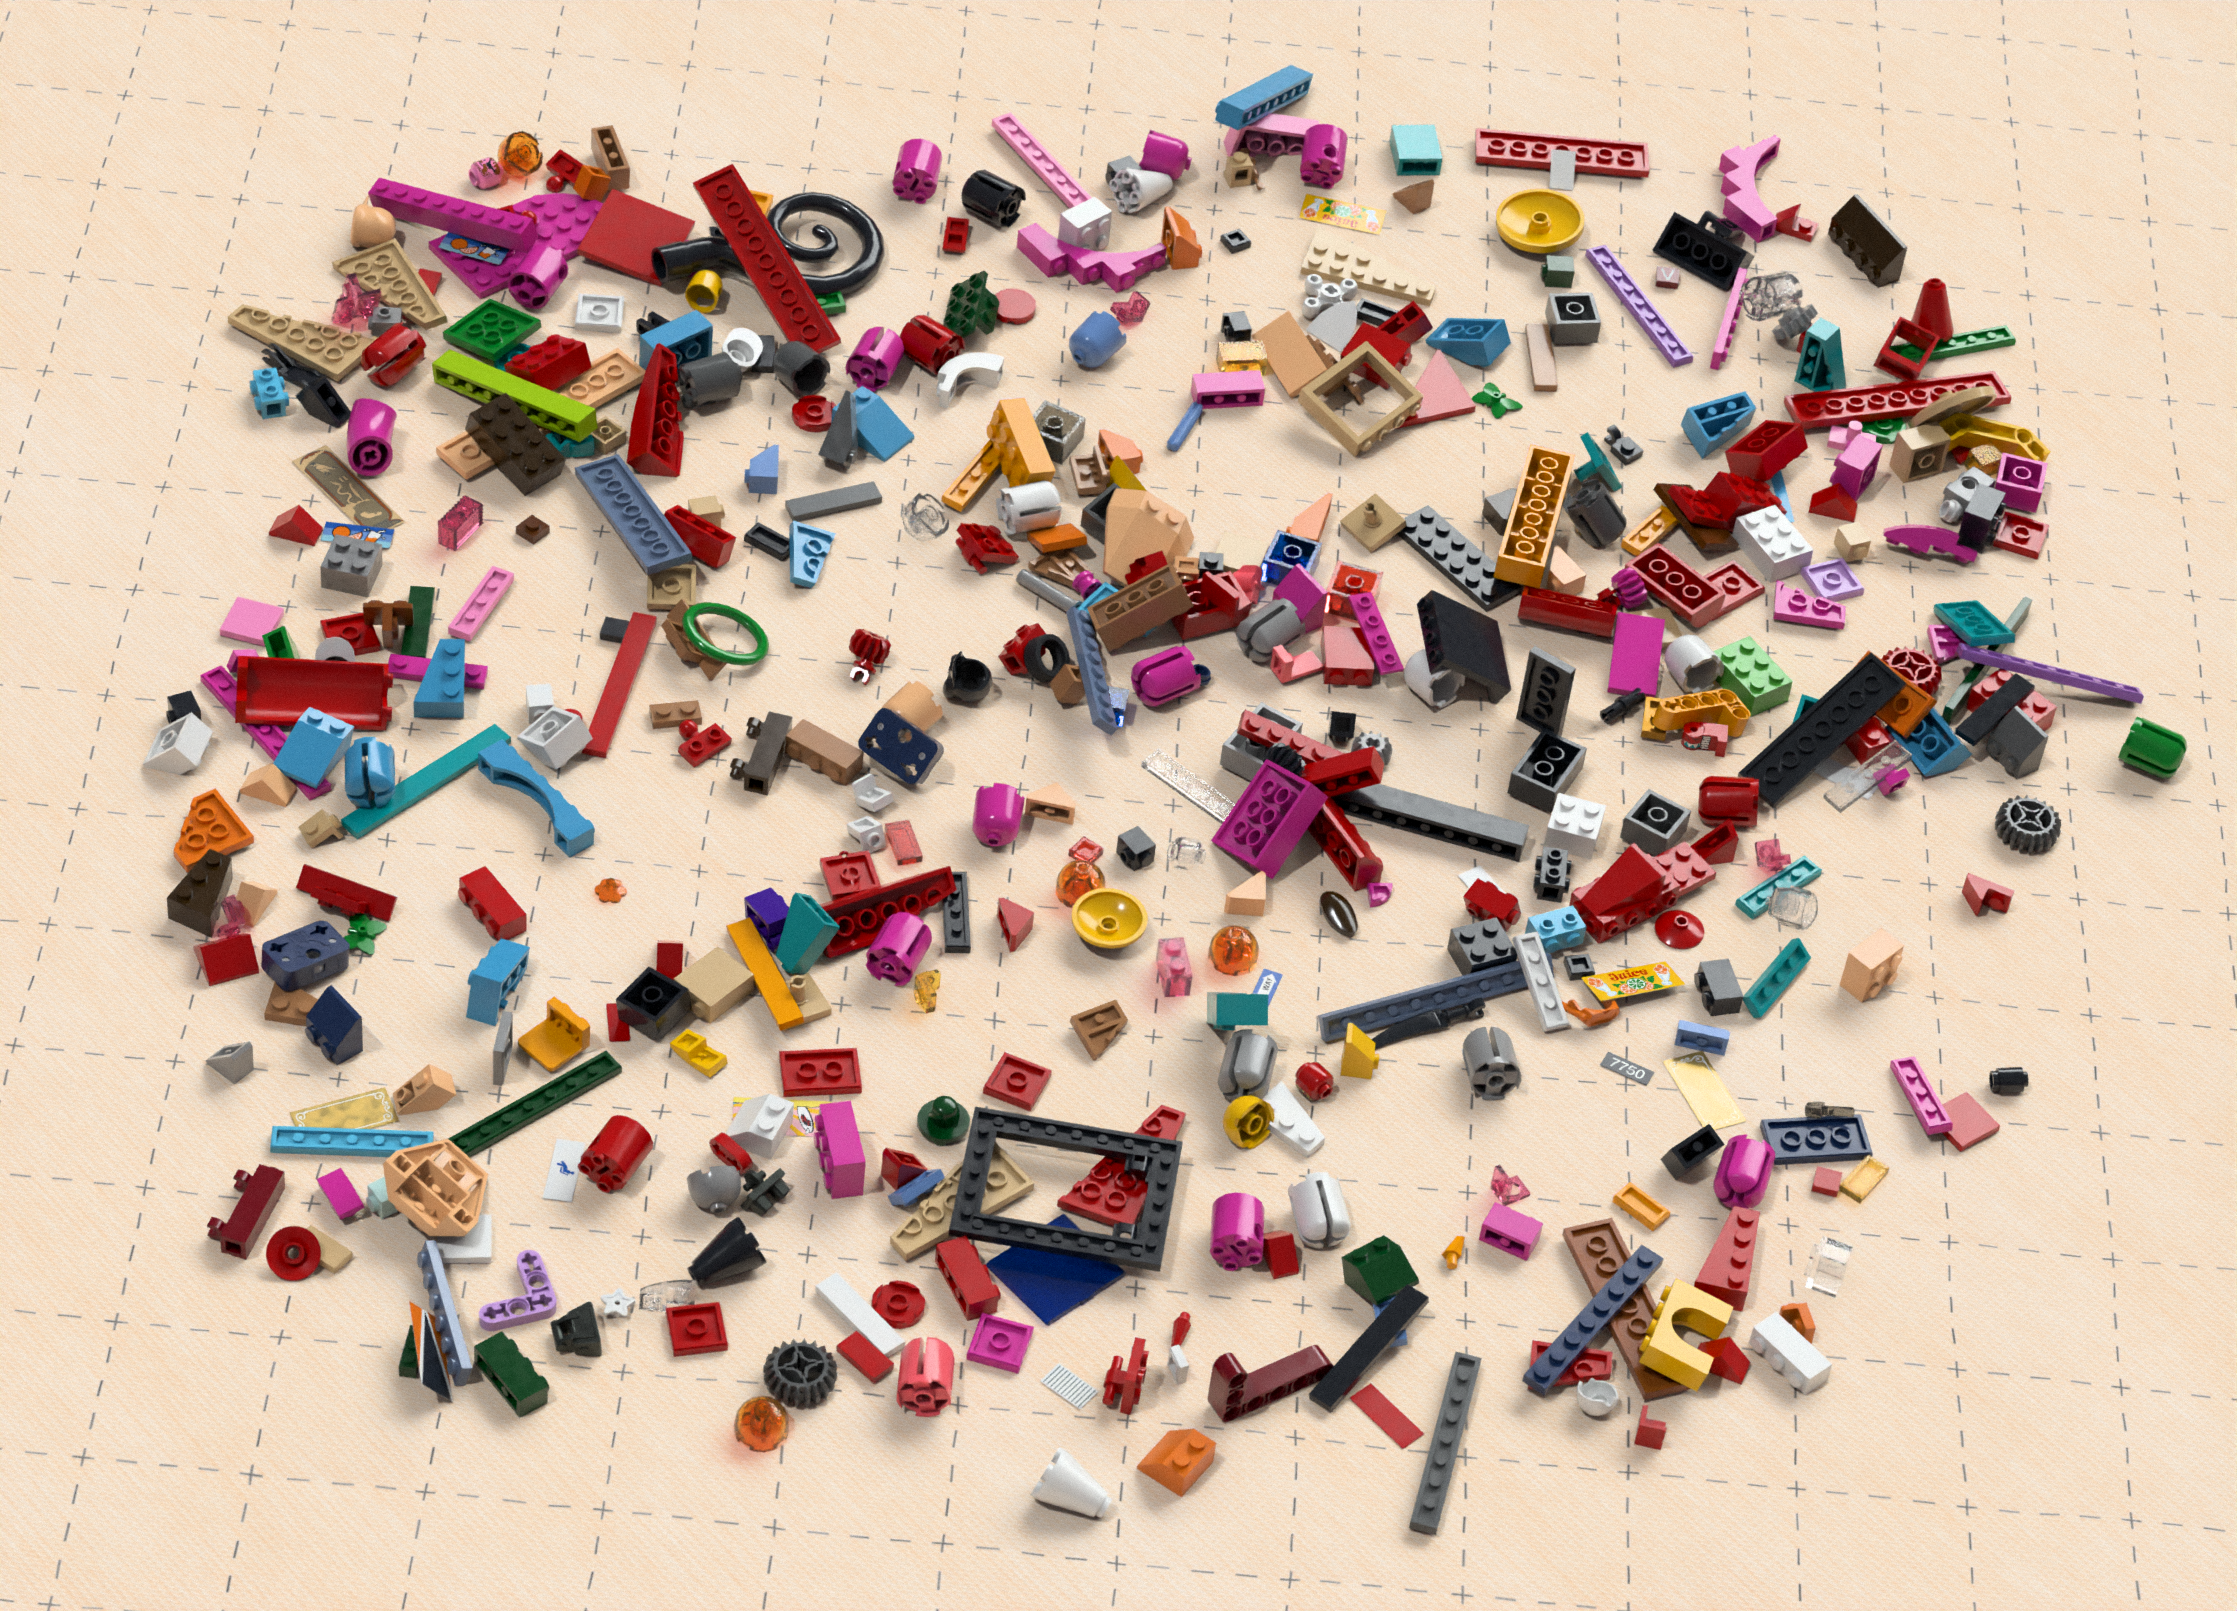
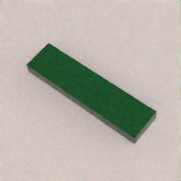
[401,586,435,658]

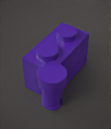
[744,887,789,952]

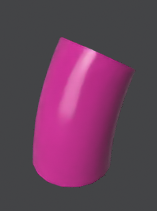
[347,398,397,476]

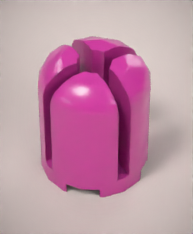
[845,326,904,392]
[1131,646,1201,707]
[866,912,932,986]
[1713,1134,1775,1209]

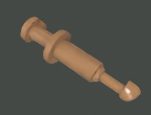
[1239,148,1264,190]

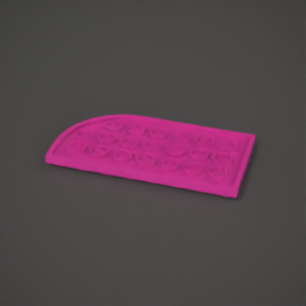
[428,193,603,299]

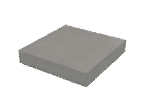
[493,1011,513,1086]

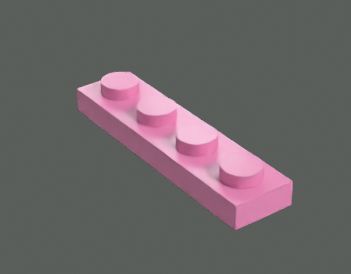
[448,566,514,642]

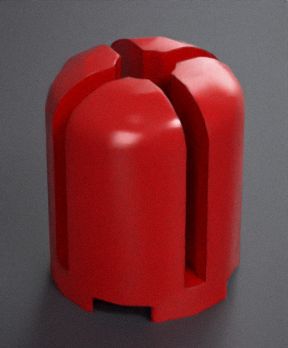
[899,315,965,375]
[361,322,426,386]
[1698,776,1759,827]

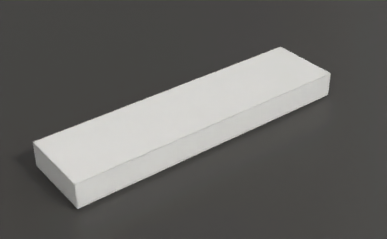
[1512,931,1569,1032]
[815,1272,905,1358]

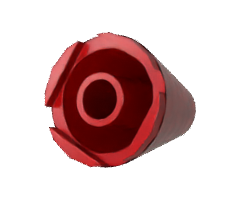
[1911,278,1954,342]

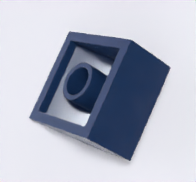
[305,985,363,1065]

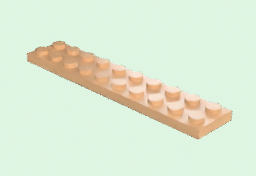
[436,348,646,480]

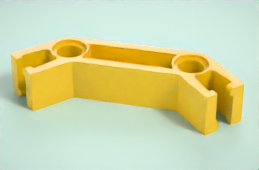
[1939,413,2051,462]

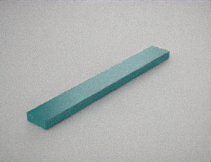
[341,724,511,839]

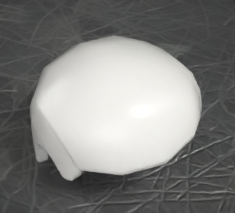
[1577,1378,1618,1416]

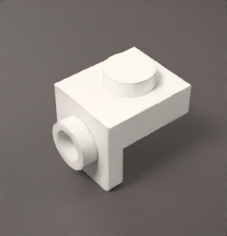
[852,774,894,812]

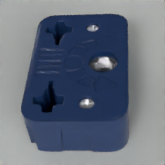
[858,708,944,785]
[261,920,350,992]

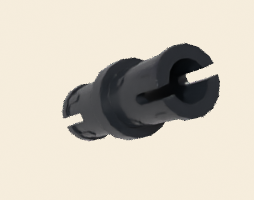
[1600,688,1646,724]

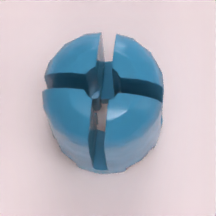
[345,737,395,808]

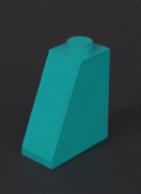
[776,892,840,974]

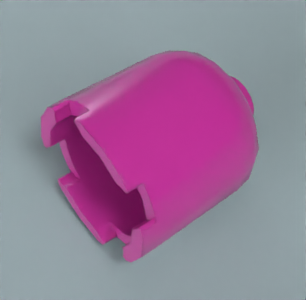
[1139,130,1192,180]
[972,783,1025,846]

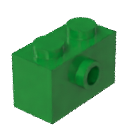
[262,626,300,659]

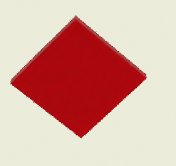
[577,189,695,287]

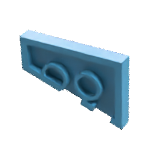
[789,520,836,588]

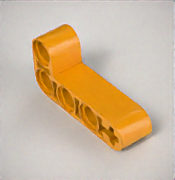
[1652,689,1750,737]

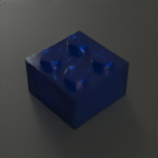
[1261,530,1322,586]

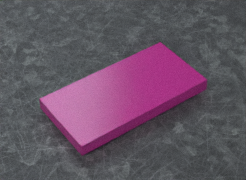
[1607,612,1665,698]

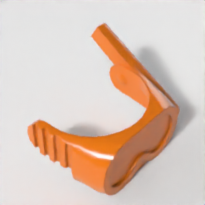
[1562,999,1620,1027]

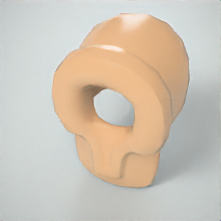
[350,196,396,248]

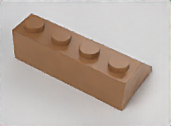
[1087,562,1193,651]

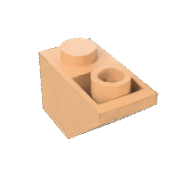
[392,1064,456,1115]

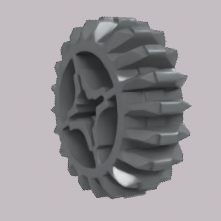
[1995,795,2061,854]
[763,1338,838,1408]

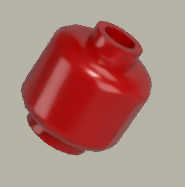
[1295,1062,1334,1100]

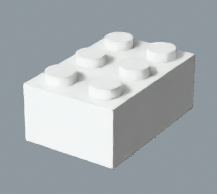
[1732,505,1814,583]

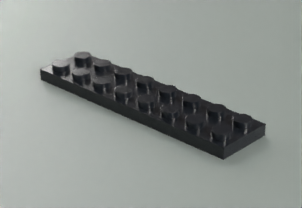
[1738,653,1907,808]

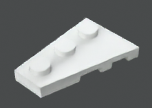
[1263,1081,1325,1158]

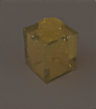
[1964,442,2002,476]

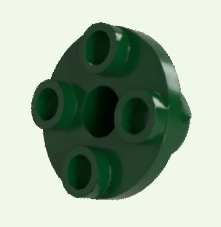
[917,1096,970,1146]

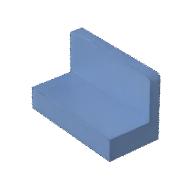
[1674,1020,1730,1056]

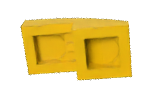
[670,1029,728,1078]

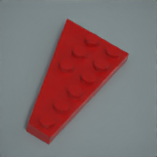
[1057,1105,1186,1226]

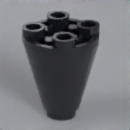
[687,1217,766,1286]

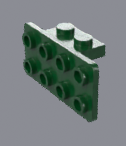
[943,271,1000,338]

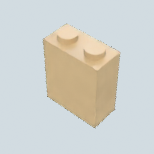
[674,946,754,1024]

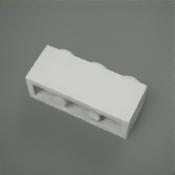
[1749,1312,1832,1395]

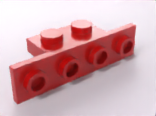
[296,864,398,921]

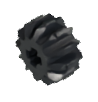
[1263,742,1306,777]

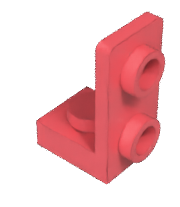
[1270,645,1323,683]

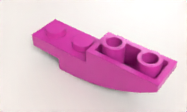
[1883,524,1977,563]

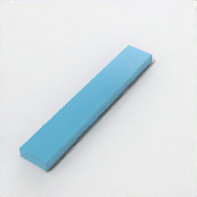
[270,1126,434,1157]

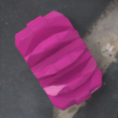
[1611,567,1647,609]

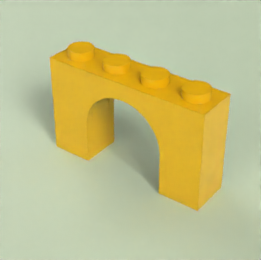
[1639,1278,1733,1392]

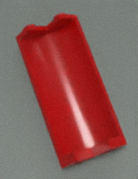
[235,656,393,731]

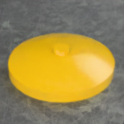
[1496,189,1585,253]

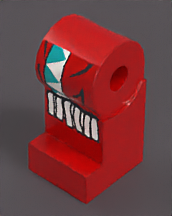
[1681,722,1728,757]

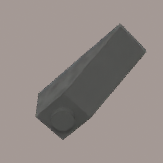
[818,390,858,469]

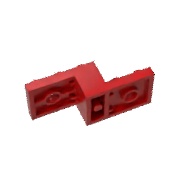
[1667,471,1787,532]

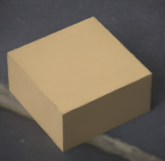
[590,416,626,455]

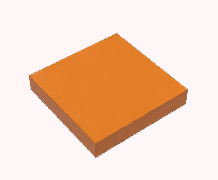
[1027,523,1087,553]

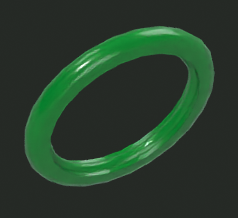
[682,602,769,666]

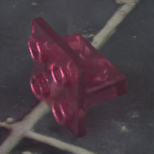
[331,273,382,324]

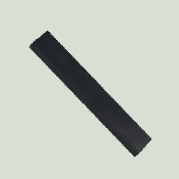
[1309,1284,1429,1412]

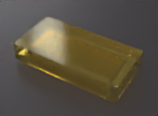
[1839,1155,1889,1204]

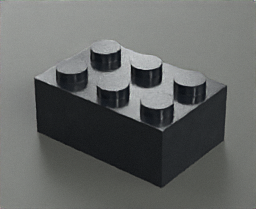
[1507,728,1587,813]

